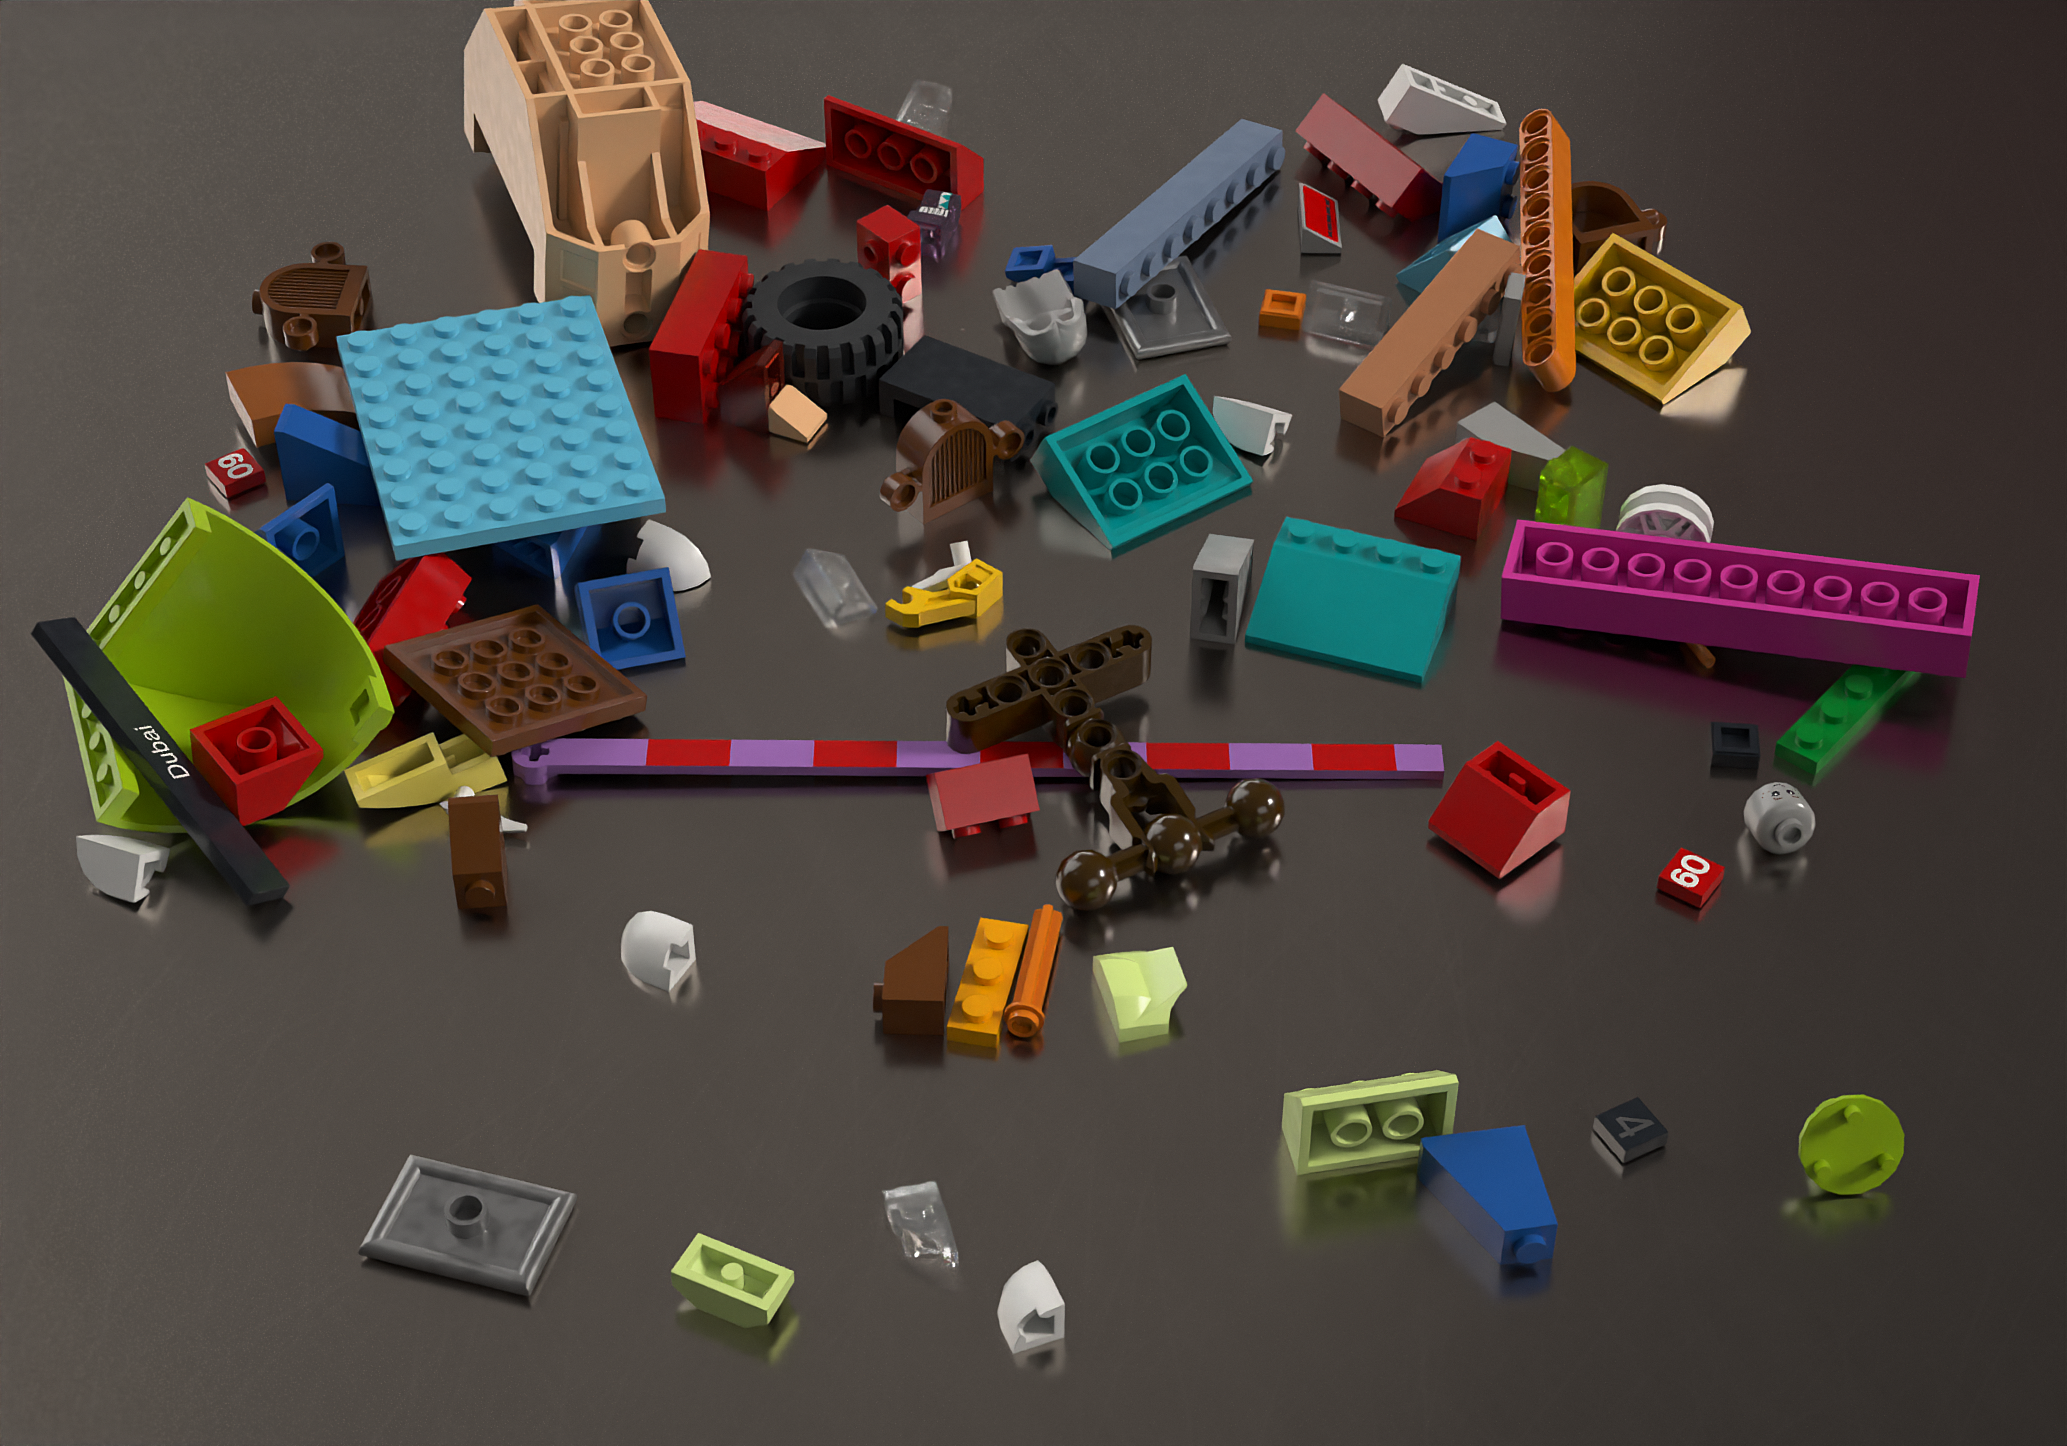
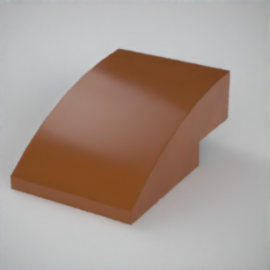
[225,362,361,448]

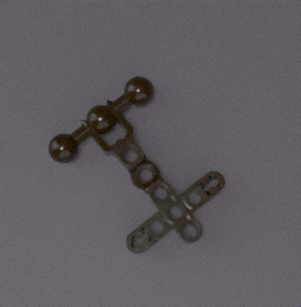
[945,624,1285,911]

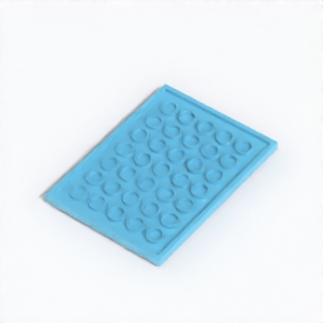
[336,295,666,560]

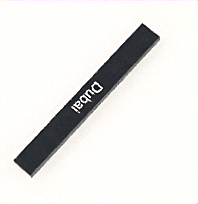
[31,617,290,906]

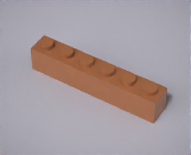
[1339,228,1523,438]

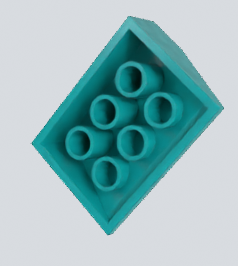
[1030,374,1253,551]
[1245,516,1461,683]

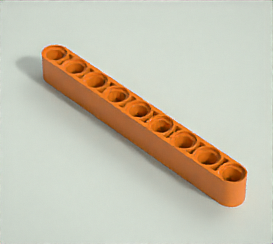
[1519,108,1576,392]

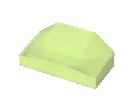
[1093,947,1187,1043]
[671,1233,794,1328]

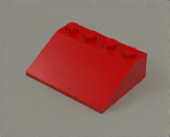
[694,101,826,211]

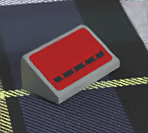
[1297,183,1342,253]

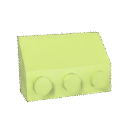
[1282,1070,1459,1175]

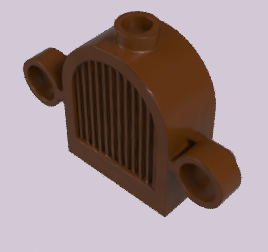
[1571,181,1667,276]
[252,241,373,351]
[880,399,1024,525]

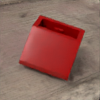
[1428,741,1571,879]

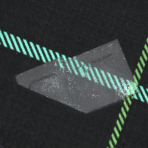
[883,1181,959,1267]

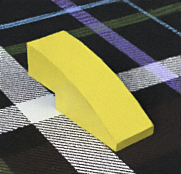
[344,732,507,808]

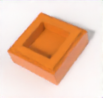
[1259,289,1306,330]

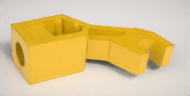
[885,558,1003,628]

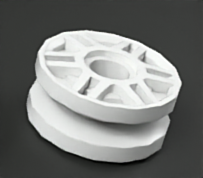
[1616,484,1714,543]

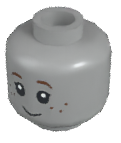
[1743,782,1816,854]

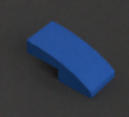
[1005,245,1077,293]

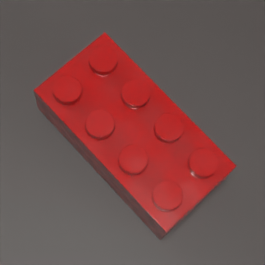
[649,249,754,424]

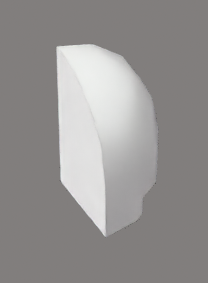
[1213,396,1292,456]
[627,520,711,591]
[76,835,170,903]
[621,911,696,992]
[997,1260,1065,1354]

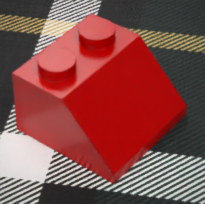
[1394,437,1512,541]
[190,696,324,826]

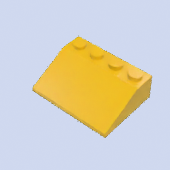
[1574,233,1751,405]

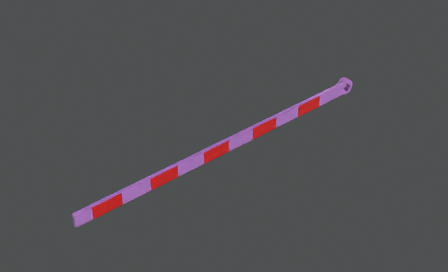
[511,738,1444,785]

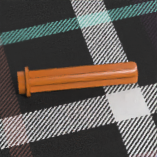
[1004,904,1063,1037]

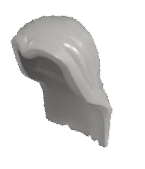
[992,270,1087,365]

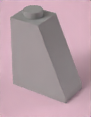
[1190,534,1254,644]

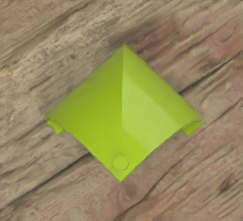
[63,497,395,833]

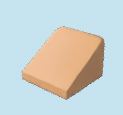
[768,384,827,443]

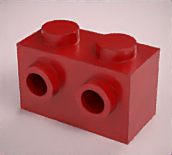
[856,205,922,304]
[926,753,1040,838]

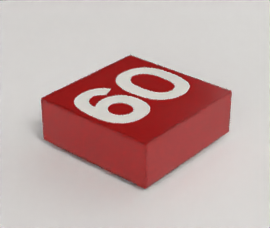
[205,447,266,498]
[1656,847,1725,908]

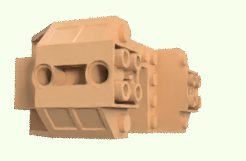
[464,0,710,347]

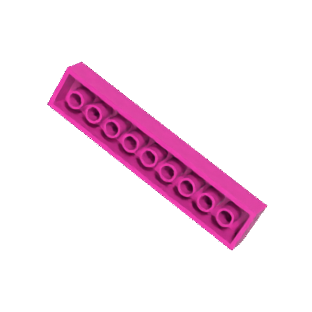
[1500,519,1980,678]

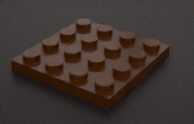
[383,604,648,757]

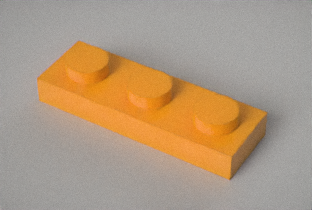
[947,917,1029,1048]

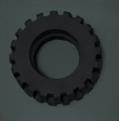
[742,258,904,407]

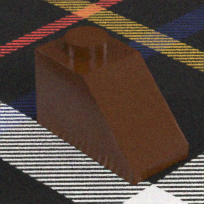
[448,794,508,909]
[873,926,949,1035]

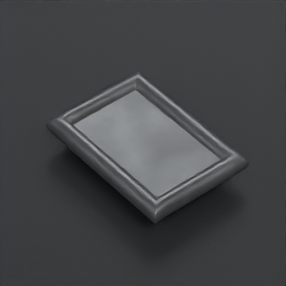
[1111,256,1232,360]
[358,1155,578,1296]

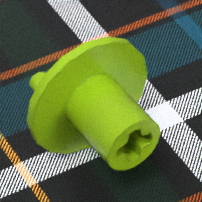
[1798,1094,1905,1195]

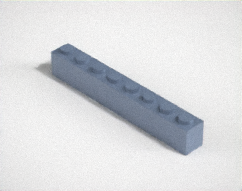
[1073,119,1285,309]

